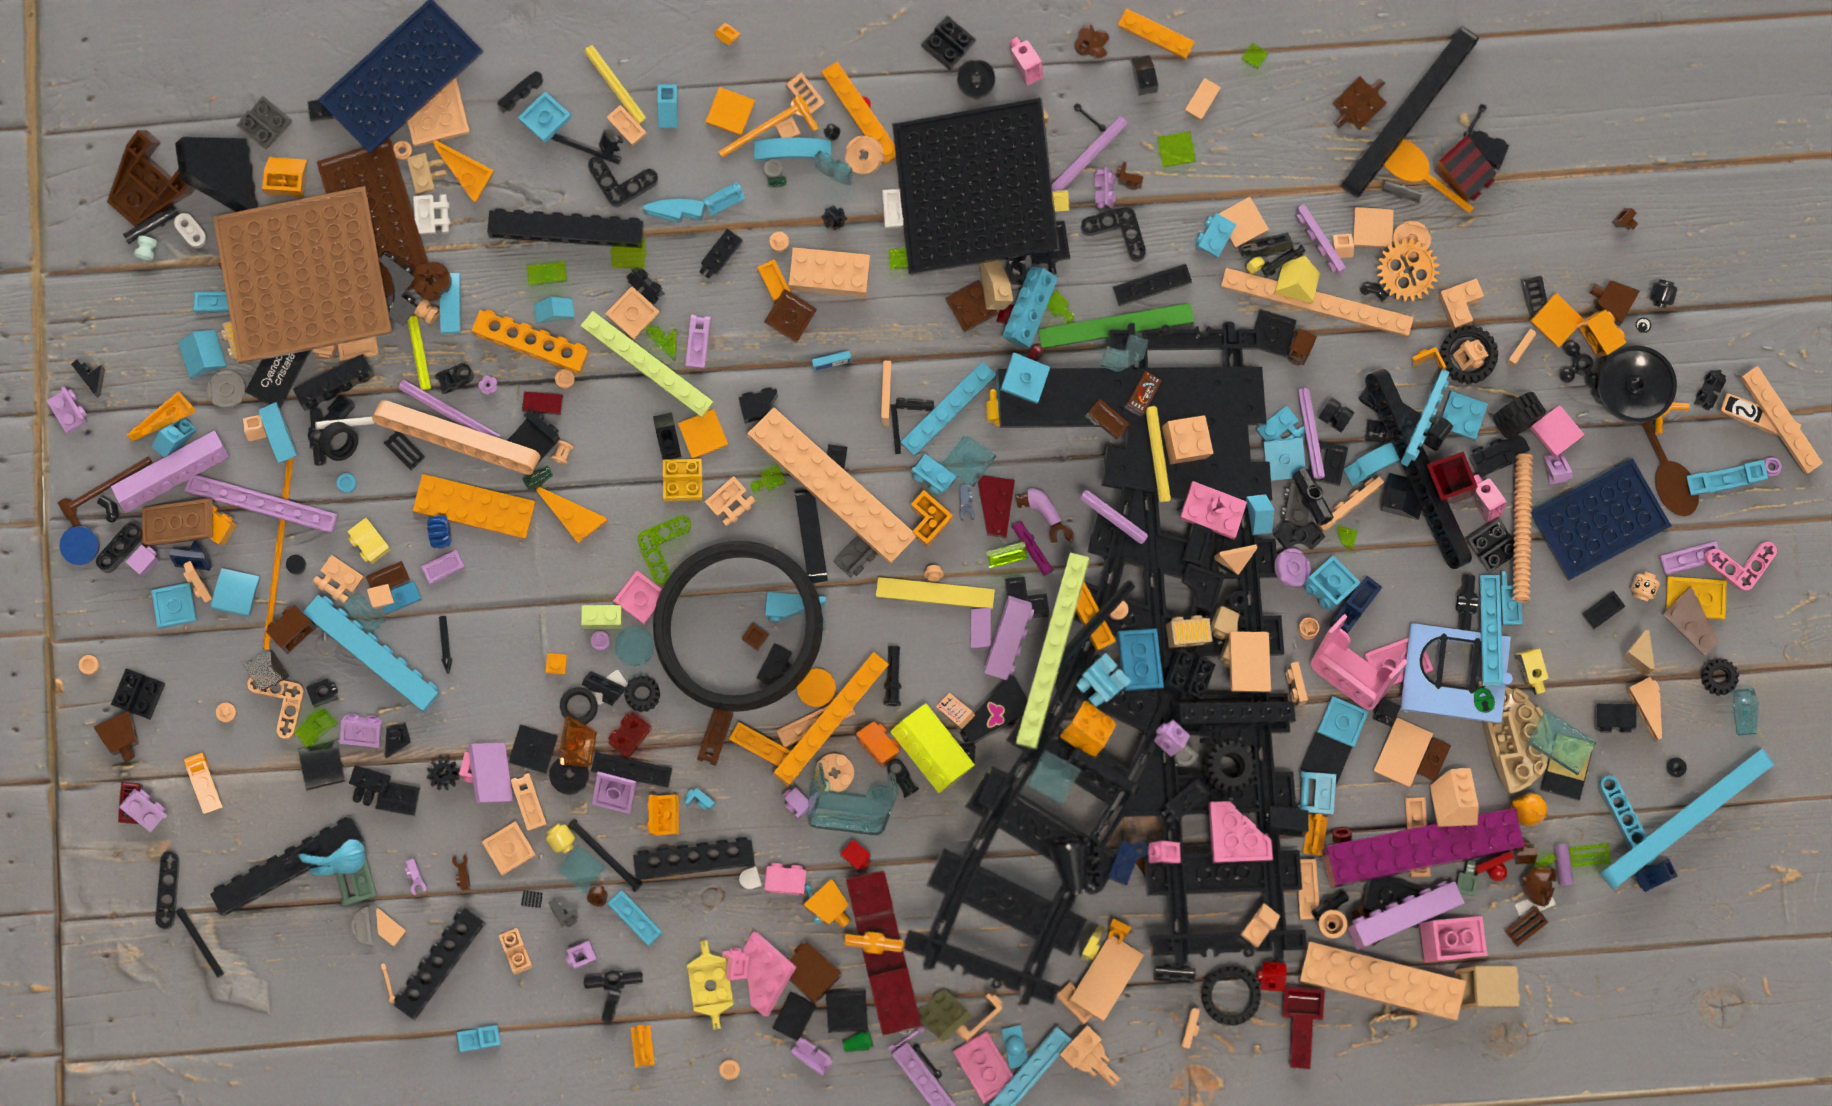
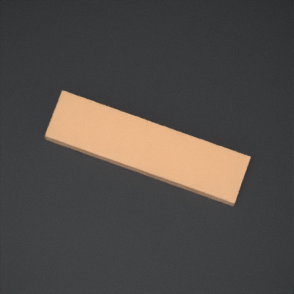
[776,705,856,748]
[1405,797,1431,878]

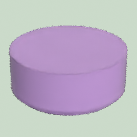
[590,631,610,651]

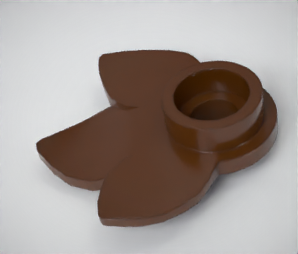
[1075,24,1109,58]

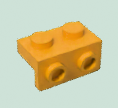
[647,794,679,836]

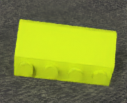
[890,703,975,793]

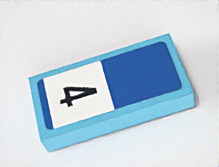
[812,351,852,371]

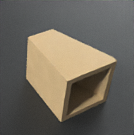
[1455,966,1520,1010]

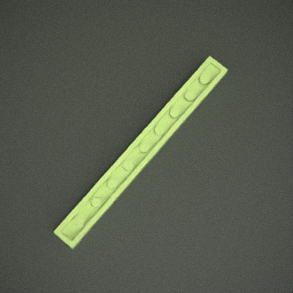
[1016,553,1090,749]

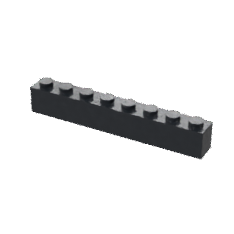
[487,208,644,249]
[210,817,365,917]

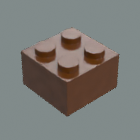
[265,605,316,655]

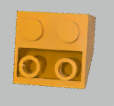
[262,157,308,198]

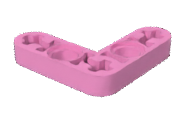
[1704,542,1777,591]

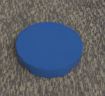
[59,526,100,565]

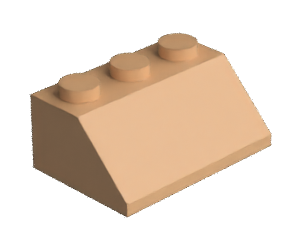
[1430,768,1479,827]

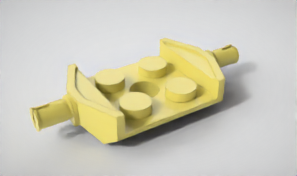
[687,940,734,1030]

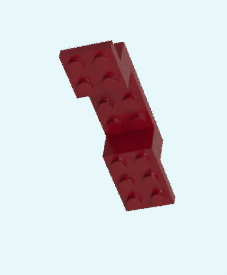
[846,870,922,1036]

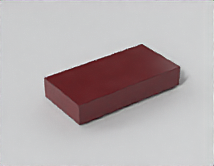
[522,391,563,415]

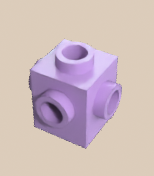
[1154,720,1190,756]

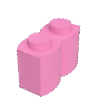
[764,863,806,896]

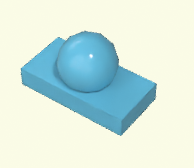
[1001,1025,1028,1069]

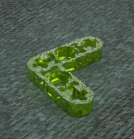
[637,516,692,585]

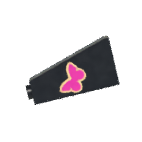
[960,675,1028,745]

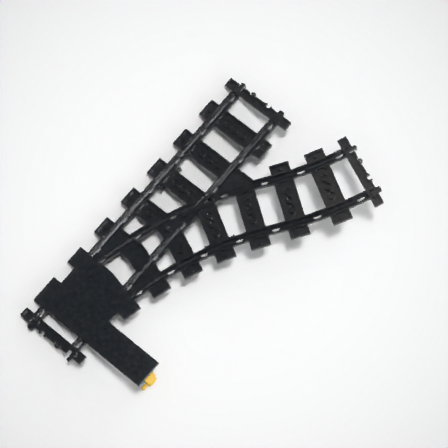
[902,322,1307,1006]

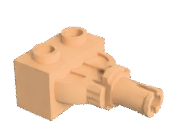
[1059,1026,1121,1087]

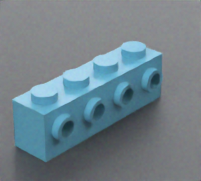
[1002,267,1058,348]

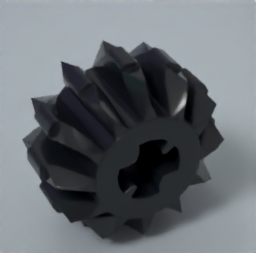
[427,757,460,791]

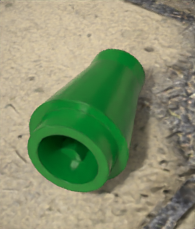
[842,1031,873,1053]

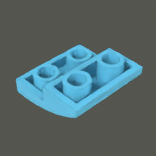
[211,568,260,617]

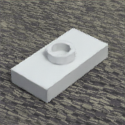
[882,189,904,229]

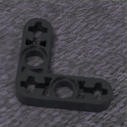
[588,157,658,207]
[1081,207,1146,262]

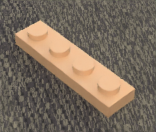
[1318,476,1384,533]

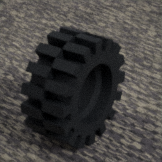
[1701,658,1739,696]
[624,675,660,712]

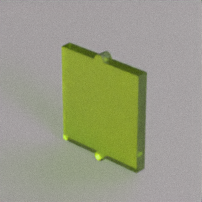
[1157,131,1196,168]
[610,237,647,269]

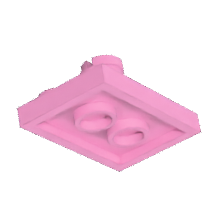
[1179,481,1247,539]

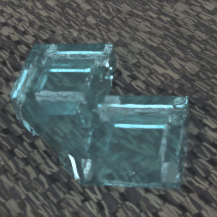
[1101,334,1149,372]

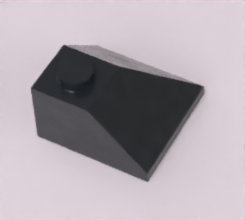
[1381,473,1422,520]

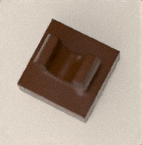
[1612,208,1638,230]
[1515,841,1538,864]

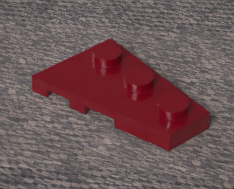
[976,474,1015,538]

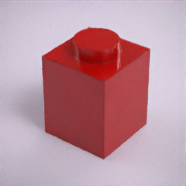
[840,839,871,872]

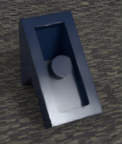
[169,540,211,571]

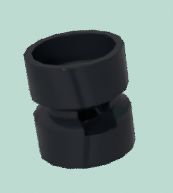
[1318,397,1355,433]

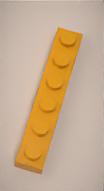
[821,62,896,165]

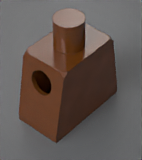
[1589,281,1640,327]
[94,711,139,762]

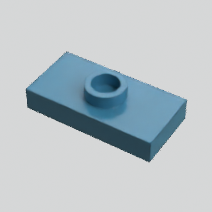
[382,581,422,615]

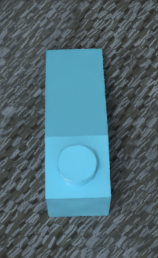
[765,592,826,623]

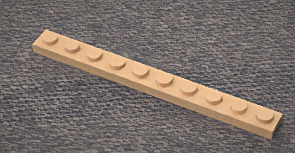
[1221,268,1413,337]

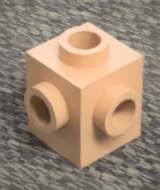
[1453,340,1489,371]

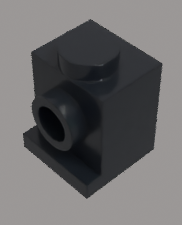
[1373,698,1401,727]

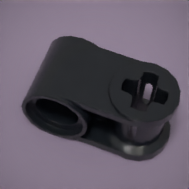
[435,363,474,394]

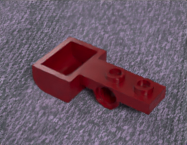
[1282,987,1325,1070]

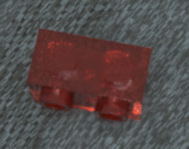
[608,712,652,759]

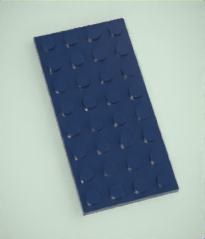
[318,0,483,155]

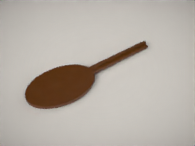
[1642,422,1699,516]

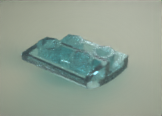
[815,151,853,185]

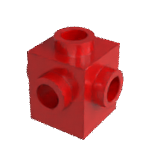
[1257,962,1287,992]

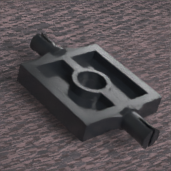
[1031,221,1070,275]

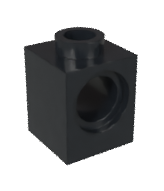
[306,679,338,708]

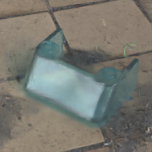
[807,762,898,835]

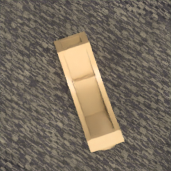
[1210,606,1240,668]

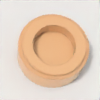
[555,369,575,389]
[79,655,100,675]

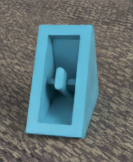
[534,297,575,324]
[1246,494,1275,535]

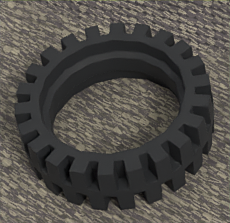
[1440,325,1499,384]
[1201,966,1261,1026]

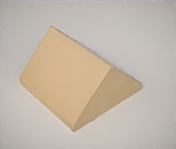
[1622,630,1655,675]

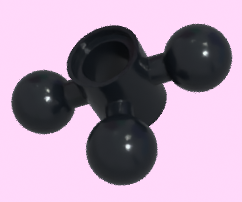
[1559,341,1599,389]

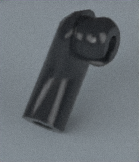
[97,496,119,523]

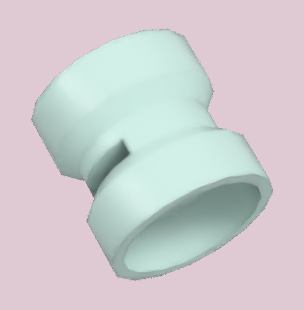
[134,236,157,260]

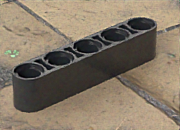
[795,489,828,583]

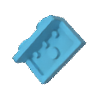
[1195,213,1236,258]

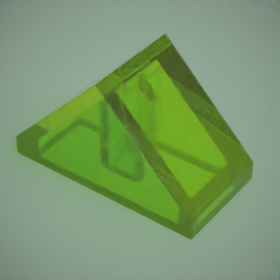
[295,709,338,748]

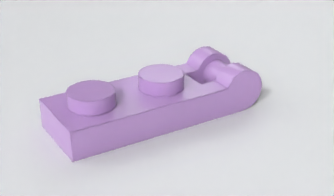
[685,314,711,369]

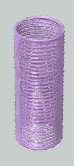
[1554,844,1574,886]

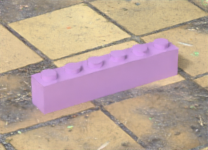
[111,430,229,513]
[1348,881,1465,950]

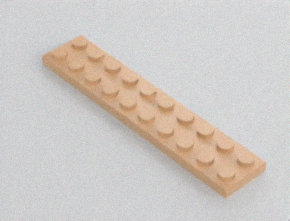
[747,408,917,565]

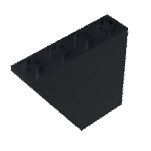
[175,137,258,212]

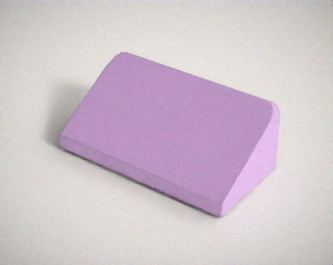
[971,608,991,649]

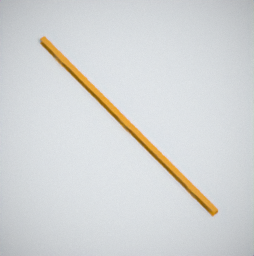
[263,458,294,650]

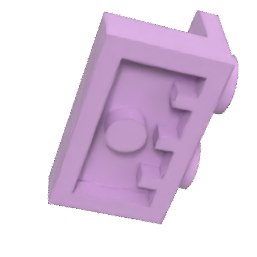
[47,386,87,434]
[340,714,383,748]
[119,789,167,833]

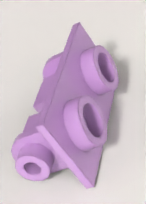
[1095,167,1115,209]
[790,1038,833,1076]

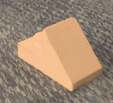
[1241,903,1279,947]

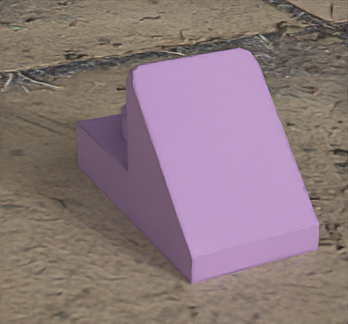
[1543,452,1573,485]

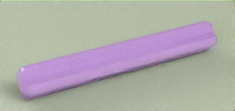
[1080,490,1148,544]

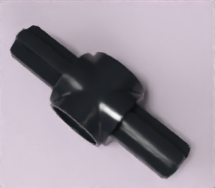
[308,409,326,466]
[1456,574,1478,631]
[584,970,643,990]

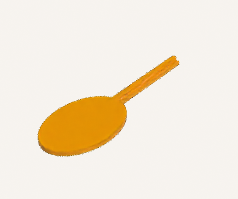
[1383,139,1474,214]

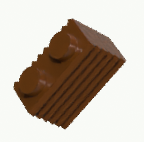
[1287,329,1317,366]

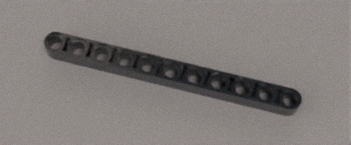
[1341,26,1479,198]
[1365,369,1472,569]

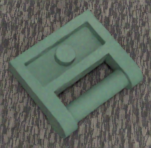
[334,858,377,907]

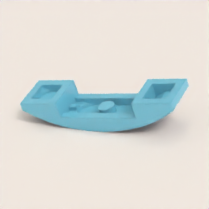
[754,138,831,161]
[1687,460,1768,496]

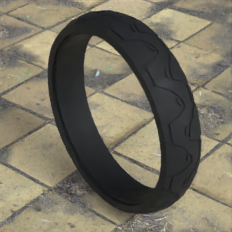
[653,541,823,712]

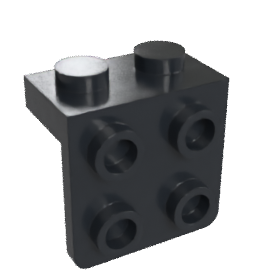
[507,409,560,465]

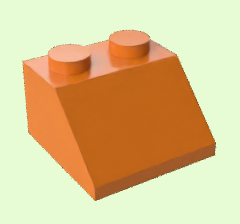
[856,722,901,769]

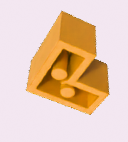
[911,490,953,548]

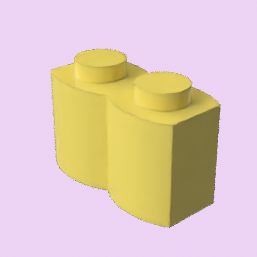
[347,518,391,564]

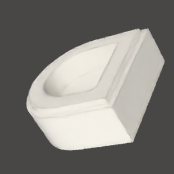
[739,867,762,890]

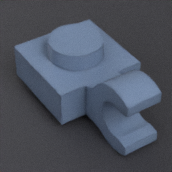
[960,485,975,521]

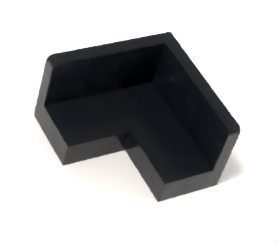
[1005,577,1049,619]

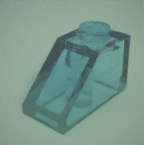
[1733,688,1759,736]

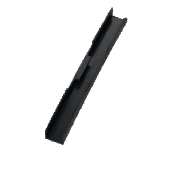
[890,404,901,454]

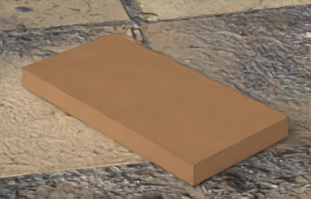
[142,499,213,547]

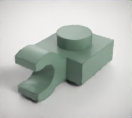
[1457,860,1479,896]

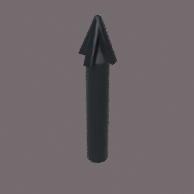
[439,616,453,674]

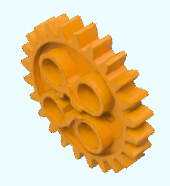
[1376,239,1440,301]

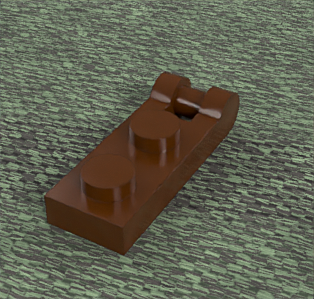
[697,709,734,766]

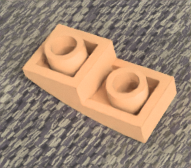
[499,928,533,975]

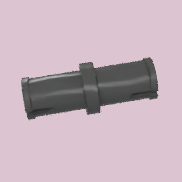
[1382,180,1423,203]

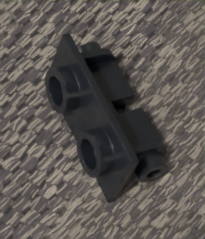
[626,267,665,304]
[1694,370,1726,411]

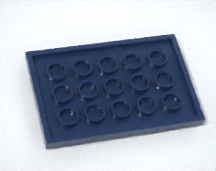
[1530,458,1672,581]

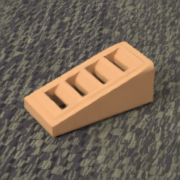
[785,72,825,114]

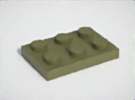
[918,989,972,1043]

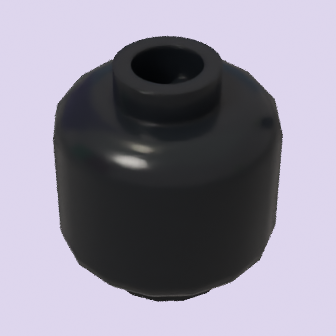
[1650,279,1678,308]

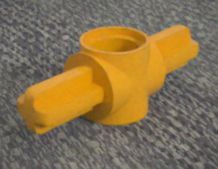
[844,932,903,954]

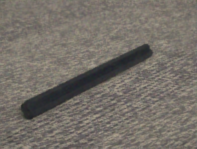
[1059,580,1135,669]

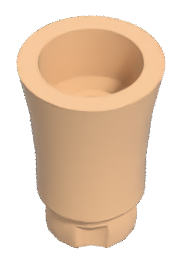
[1319,910,1347,938]

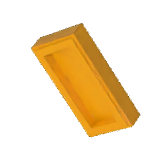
[757,259,791,302]

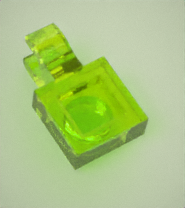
[1046,290,1074,324]
[750,465,786,493]

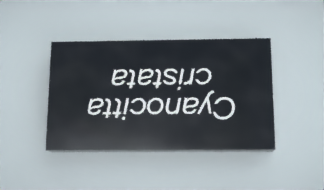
[245,350,311,409]

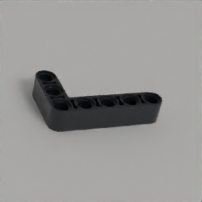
[1358,386,1453,451]

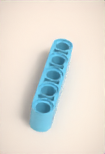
[1598,776,1656,867]

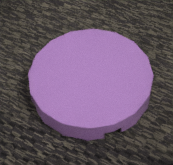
[1275,548,1311,588]

